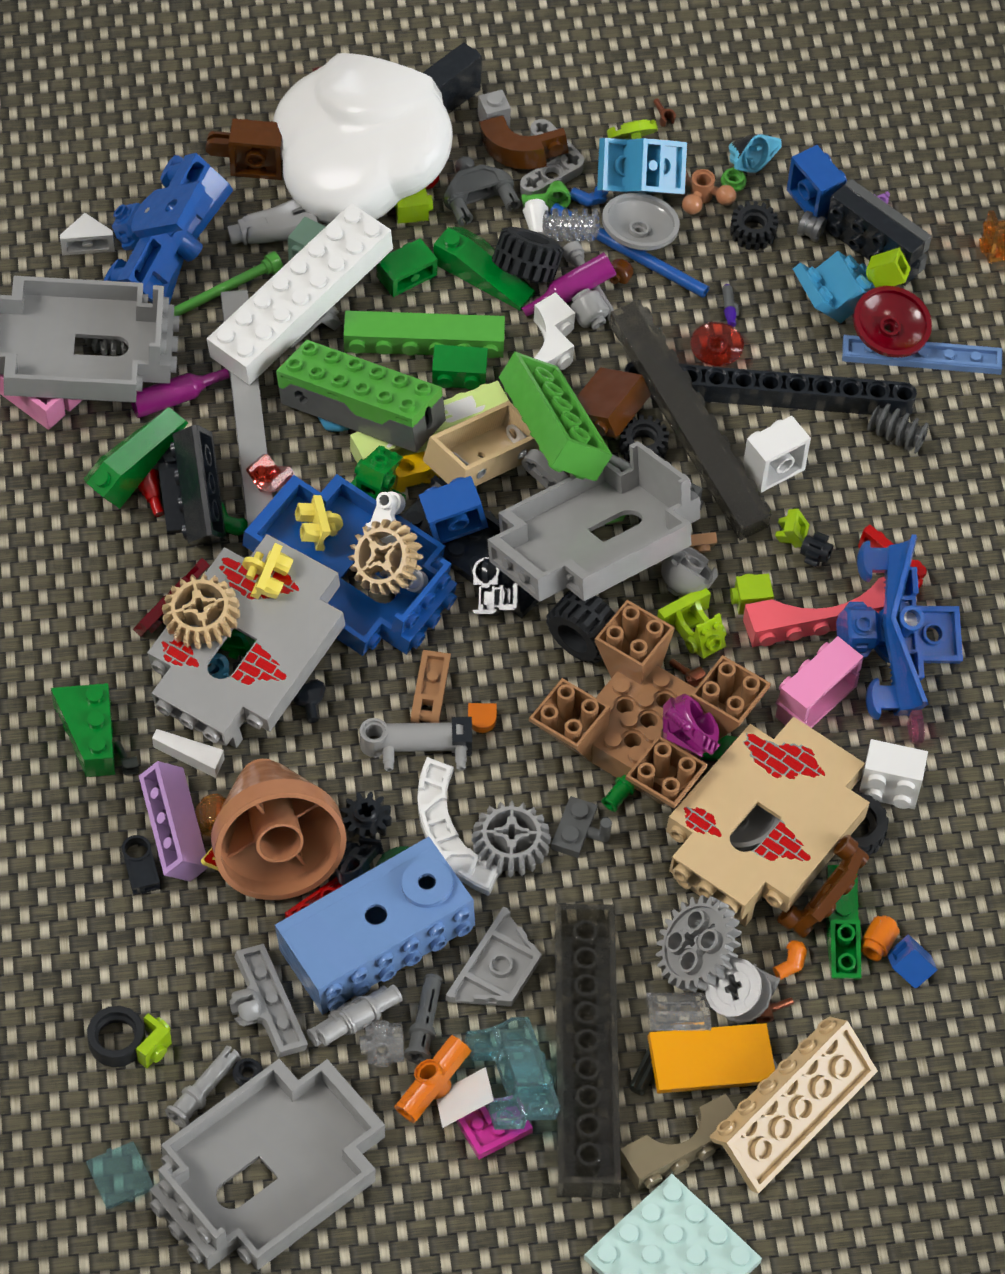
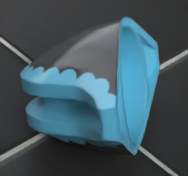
[729,134,782,173]

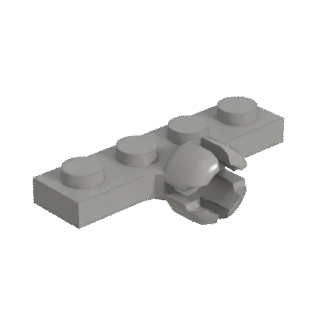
[230,944,308,1058]

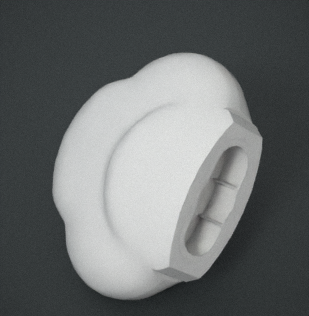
[273,53,453,225]

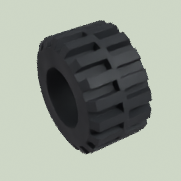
[492,227,564,283]
[546,590,615,664]

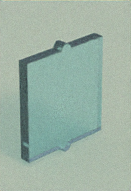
[86,1141,154,1209]

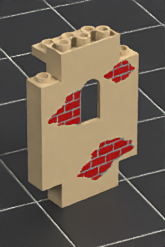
[666,716,870,926]

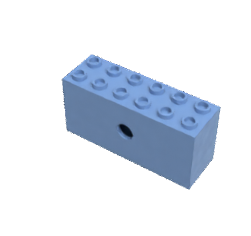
[275,837,475,1015]

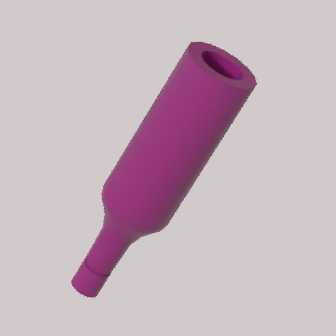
[522,252,616,317]
[130,368,230,418]

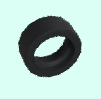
[87,1006,146,1067]

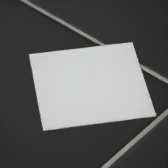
[436,1067,494,1128]

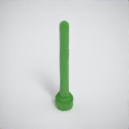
[174,251,283,316]

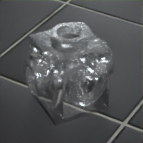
[360,1020,404,1067]

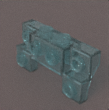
[465,1017,560,1130]

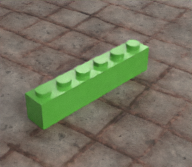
[344,310,505,358]

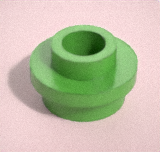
[721,168,747,192]

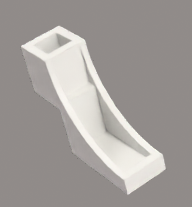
[534,292,575,370]

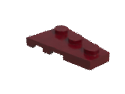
[133,558,210,637]

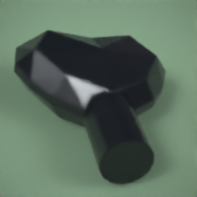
[293,679,326,723]

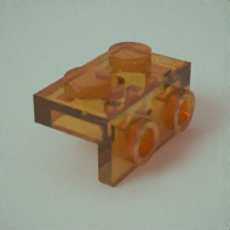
[979,210,1005,263]

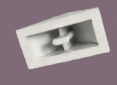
[60,213,115,256]

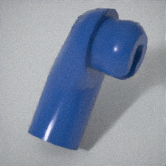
[570,187,609,207]

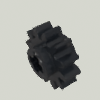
[340,792,392,839]

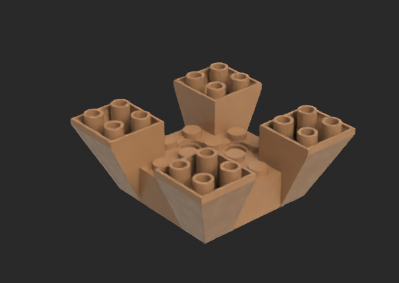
[529,600,771,809]

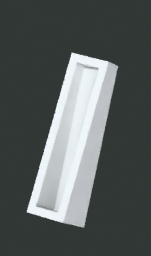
[152,729,224,778]

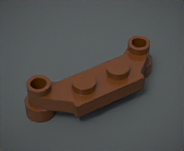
[777,835,869,938]

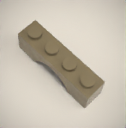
[619,1093,736,1191]

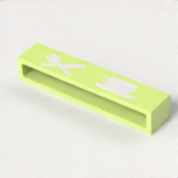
[350,381,509,463]

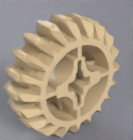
[348,519,424,596]
[162,573,240,650]

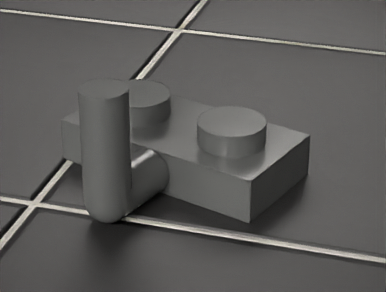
[551,796,612,858]

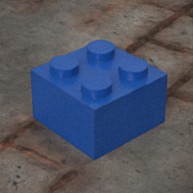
[787,145,847,219]
[419,476,488,544]

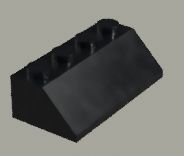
[171,425,227,546]

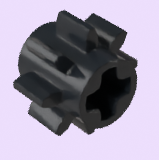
[800,532,834,567]

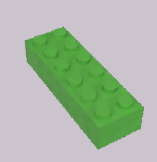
[499,351,612,481]

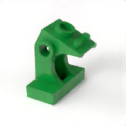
[351,445,406,503]

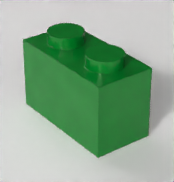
[376,238,438,297]
[432,344,488,390]

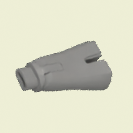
[227,199,318,245]

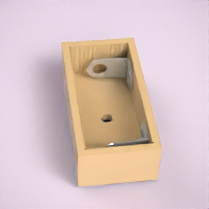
[423,401,539,486]

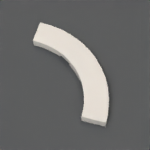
[418,757,498,896]

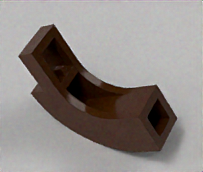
[479,115,569,169]

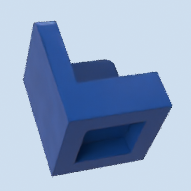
[887,934,937,988]

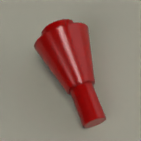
[137,469,164,517]

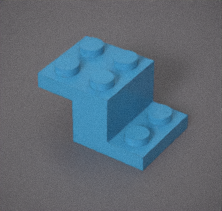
[597,138,687,194]
[793,251,875,323]

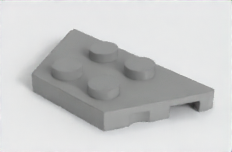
[446,906,542,1006]

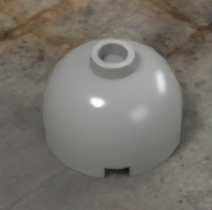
[661,546,718,596]

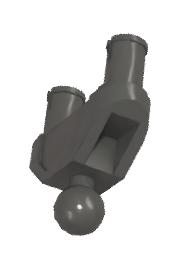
[443,156,521,226]

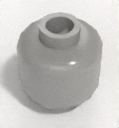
[570,288,609,330]

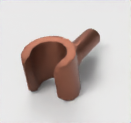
[653,98,676,127]
[669,658,705,687]
[756,997,794,1024]

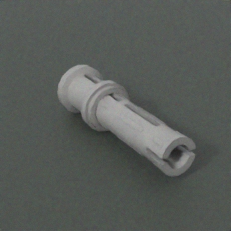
[165,1046,241,1128]

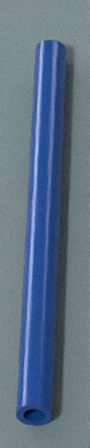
[550,203,709,298]

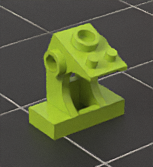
[657,588,727,659]

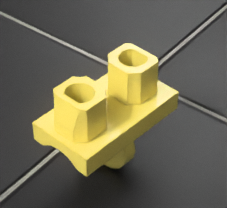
[295,495,343,551]
[242,543,293,599]

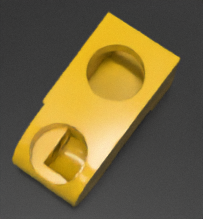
[392,452,440,493]

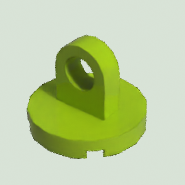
[607,119,658,140]

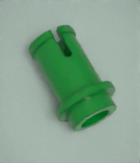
[601,775,635,812]

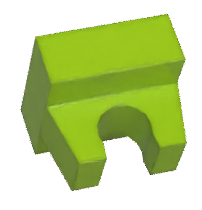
[775,508,810,548]

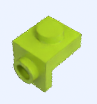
[136,1013,172,1069]

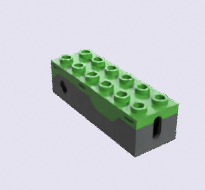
[276,340,446,452]

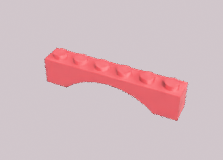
[743,577,886,647]

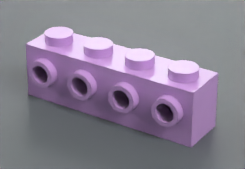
[139,761,209,881]

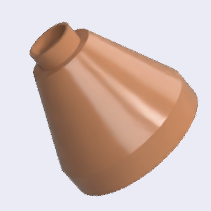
[211,759,347,900]

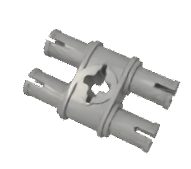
[307,985,403,1047]

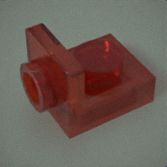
[246,454,295,492]

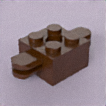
[205,118,283,180]

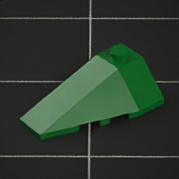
[433,227,535,311]
[84,407,188,509]

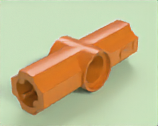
[394,1035,472,1123]

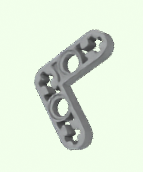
[520,119,584,195]

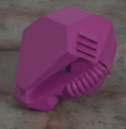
[663,694,720,757]

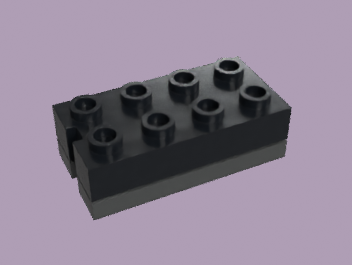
[826,179,932,286]

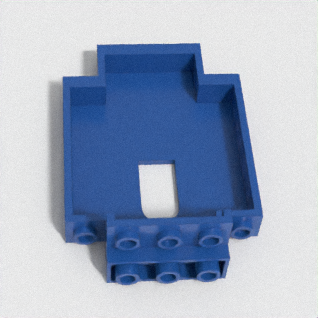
[242,474,457,656]

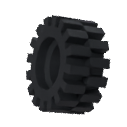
[730,201,778,250]
[619,415,669,461]

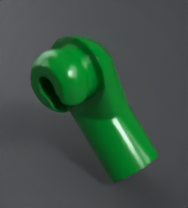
[222,503,248,536]

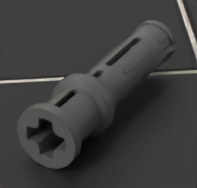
[404,974,443,1064]

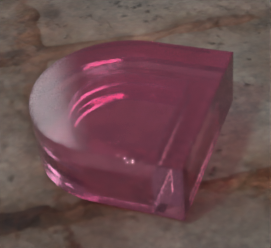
[907,710,925,744]

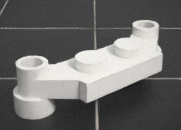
[366,491,428,593]

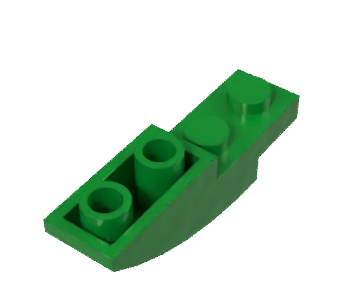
[826,865,862,979]

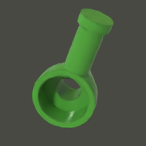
[522,181,571,209]

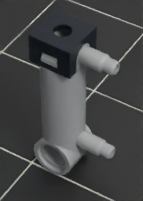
[359,717,472,772]

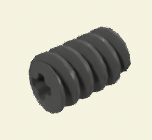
[867,403,929,454]

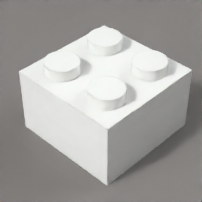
[742,416,811,493]
[859,739,928,809]

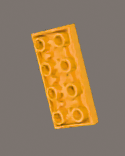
[647,1023,775,1094]

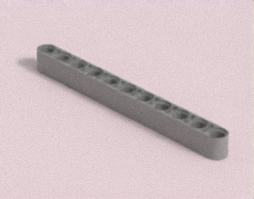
[221,290,273,526]

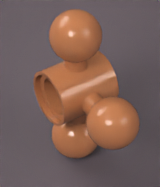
[682,169,736,215]

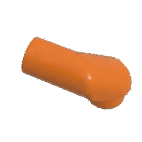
[773,940,807,980]

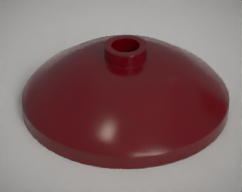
[853,286,932,358]

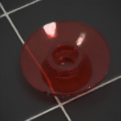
[691,322,744,366]

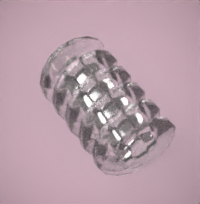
[542,209,600,242]

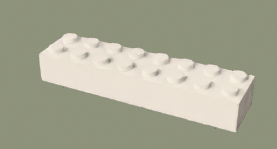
[206,203,393,385]

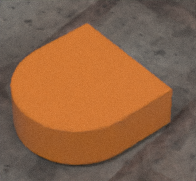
[468,703,497,733]

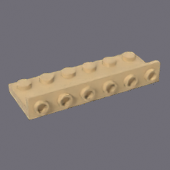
[710,1017,878,1193]

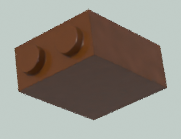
[577,367,651,438]

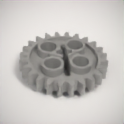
[656,895,742,993]

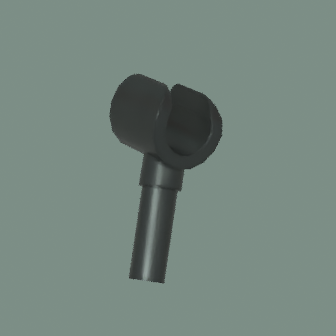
[114,741,139,775]

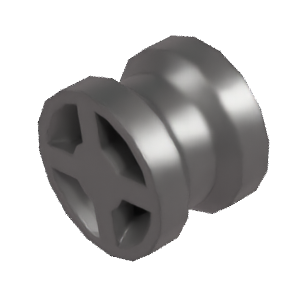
[797,210,827,242]

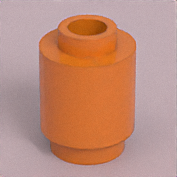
[861,916,900,961]

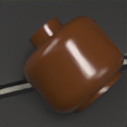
[609,259,634,284]

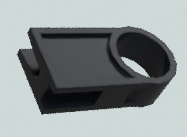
[122,835,161,896]

